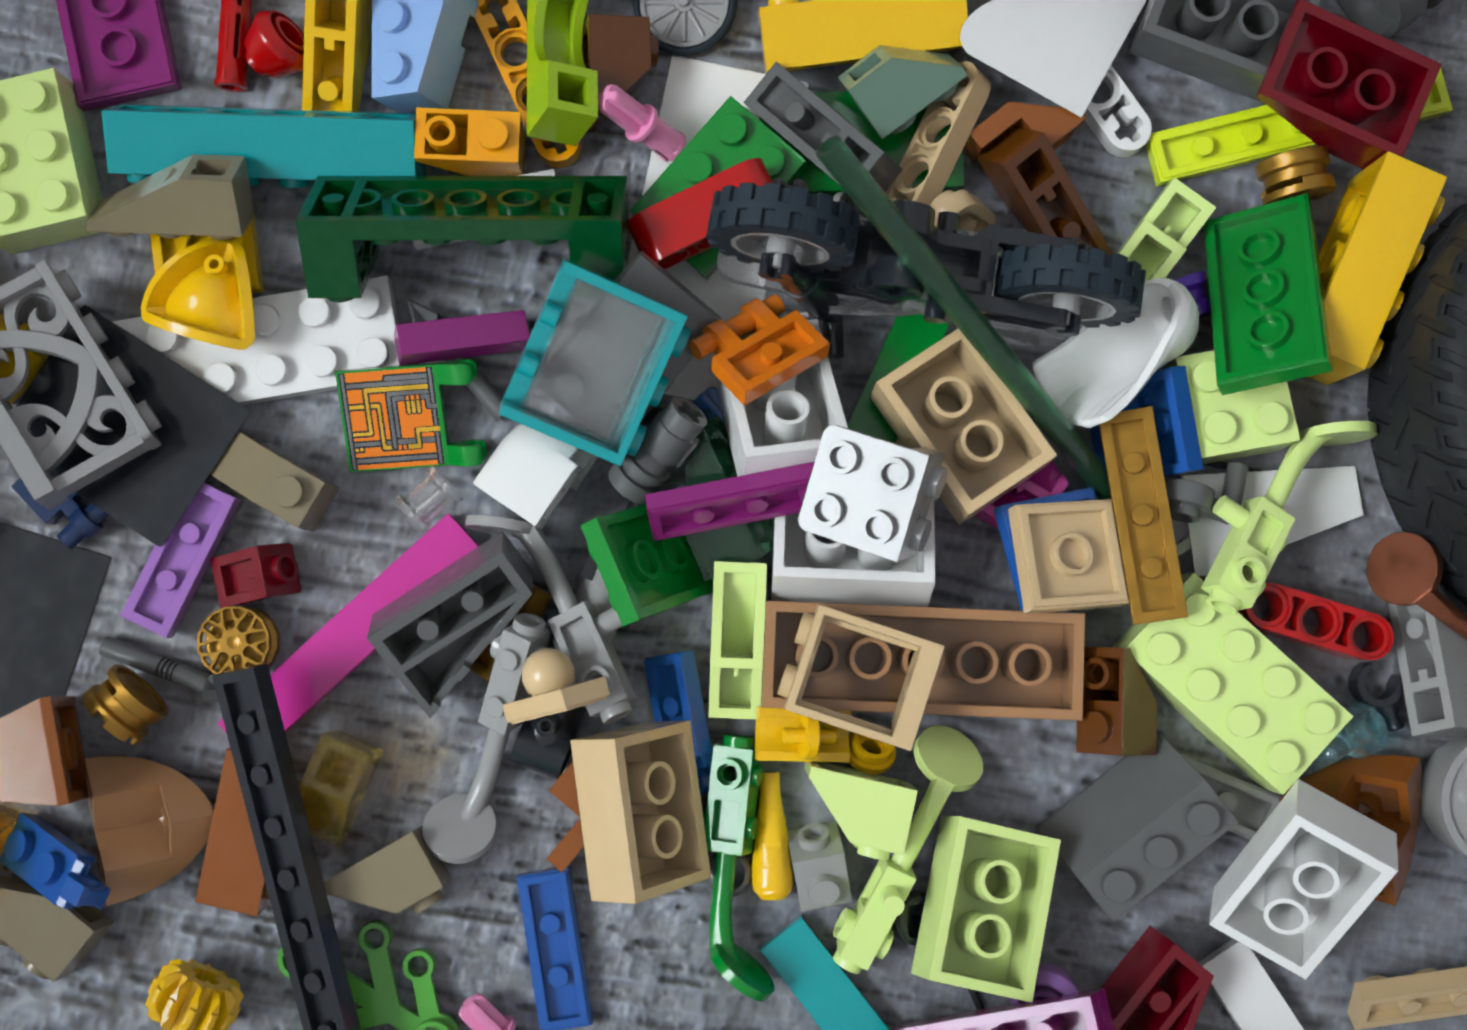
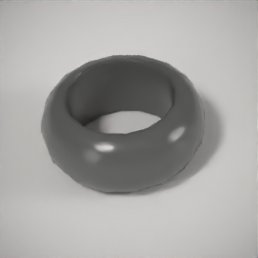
[706,853,752,897]

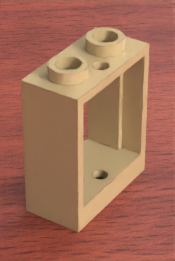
[777,604,945,751]

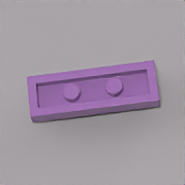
[120,482,242,638]

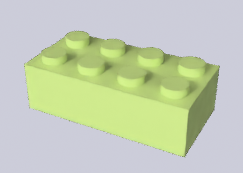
[1112,572,1353,795]

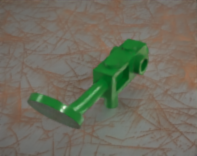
[702,734,775,1002]

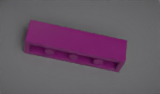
[394,310,530,366]

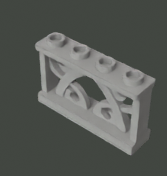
[0,260,162,510]

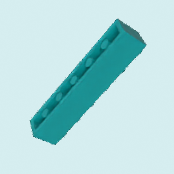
[101,104,426,188]

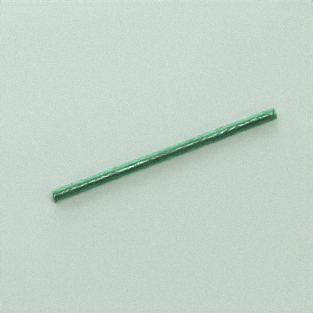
[816,135,1111,500]

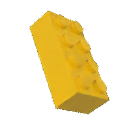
[1308,151,1447,386]

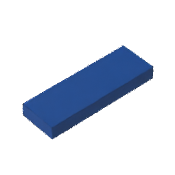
[517,865,594,1030]

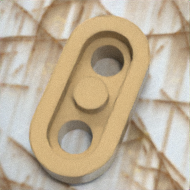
[929,189,997,236]

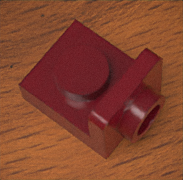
[210,543,301,609]

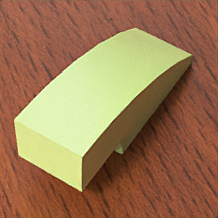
[1117,177,1217,281]
[708,561,767,720]

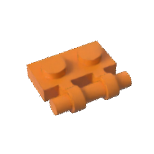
[689,294,830,406]

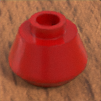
[244,10,304,79]

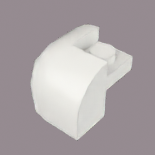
[473,424,599,529]

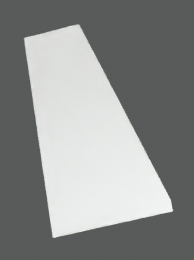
[1181,466,1364,576]

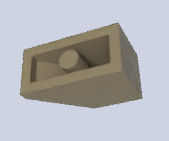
[324,825,452,914]

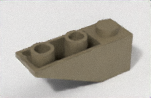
[85,154,255,240]
[0,875,114,983]

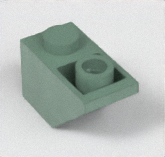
[838,45,968,139]

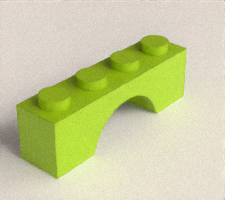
[527,0,598,146]

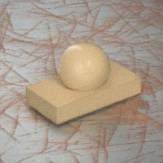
[502,648,610,725]

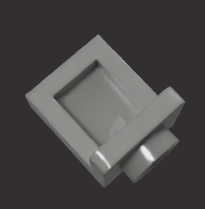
[788,822,852,912]

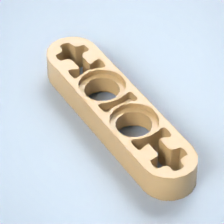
[874,61,991,220]

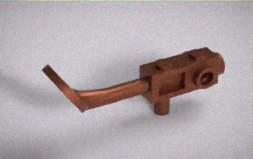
[1367,532,1467,641]

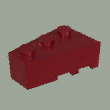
[1100,925,1214,1030]

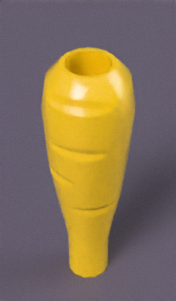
[752,772,794,900]

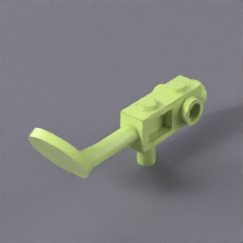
[1201,421,1377,616]
[833,725,983,974]

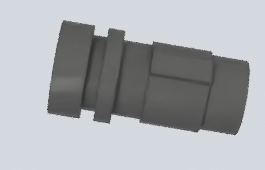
[608,396,707,504]

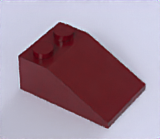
[1256,0,1442,170]

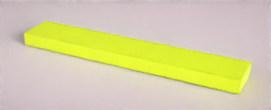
[1145,68,1453,187]

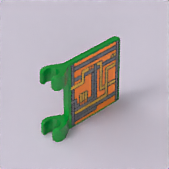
[335,359,488,472]

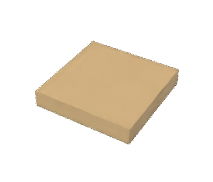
[1008,499,1129,614]

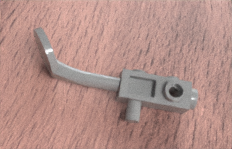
[465,515,637,724]
[422,613,551,864]

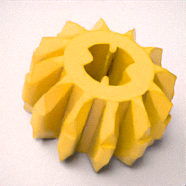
[145,959,244,1030]

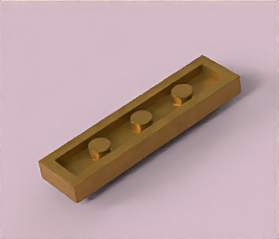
[1099,406,1188,625]

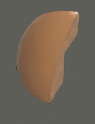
[84,756,214,906]

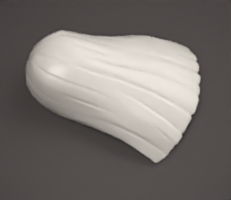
[1032,278,1199,428]

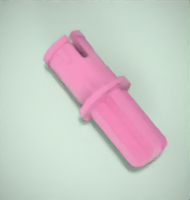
[598,84,686,162]

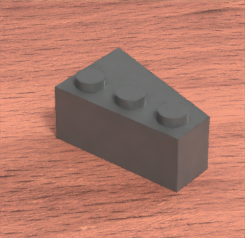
[367,531,533,719]

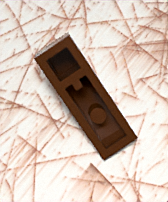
[976,126,1113,255]

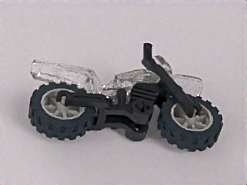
[706,178,1146,358]

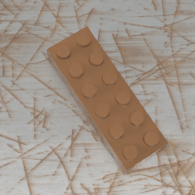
[761,601,1085,721]

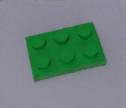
[630,95,808,280]
[580,504,714,627]

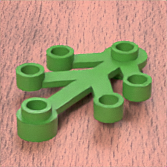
[277,920,461,1030]

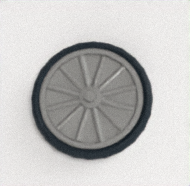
[632,0,738,57]

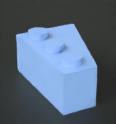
[372,0,479,114]

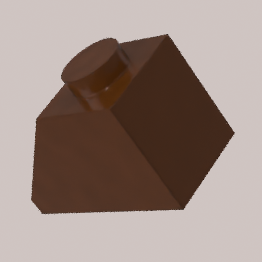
[582,14,659,131]

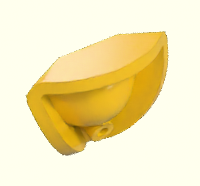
[141,239,255,350]

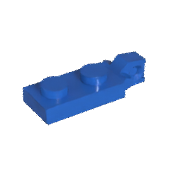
[644,649,712,795]
[0,812,111,909]

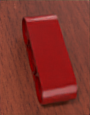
[627,158,773,270]
[1238,582,1394,660]

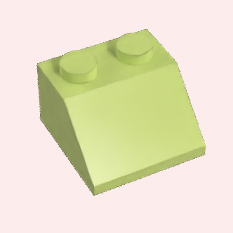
[804,762,918,861]

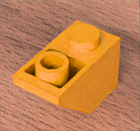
[414,107,526,176]

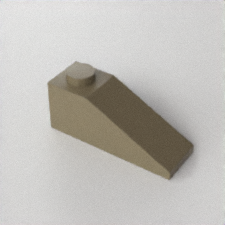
[210,430,340,532]

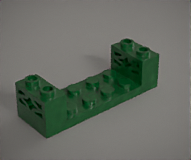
[295,176,630,303]

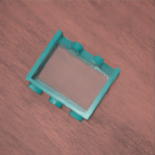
[499,258,691,466]

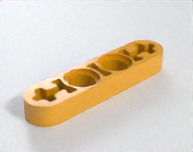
[475,0,582,169]

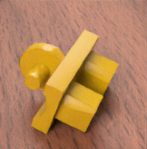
[754,706,852,763]

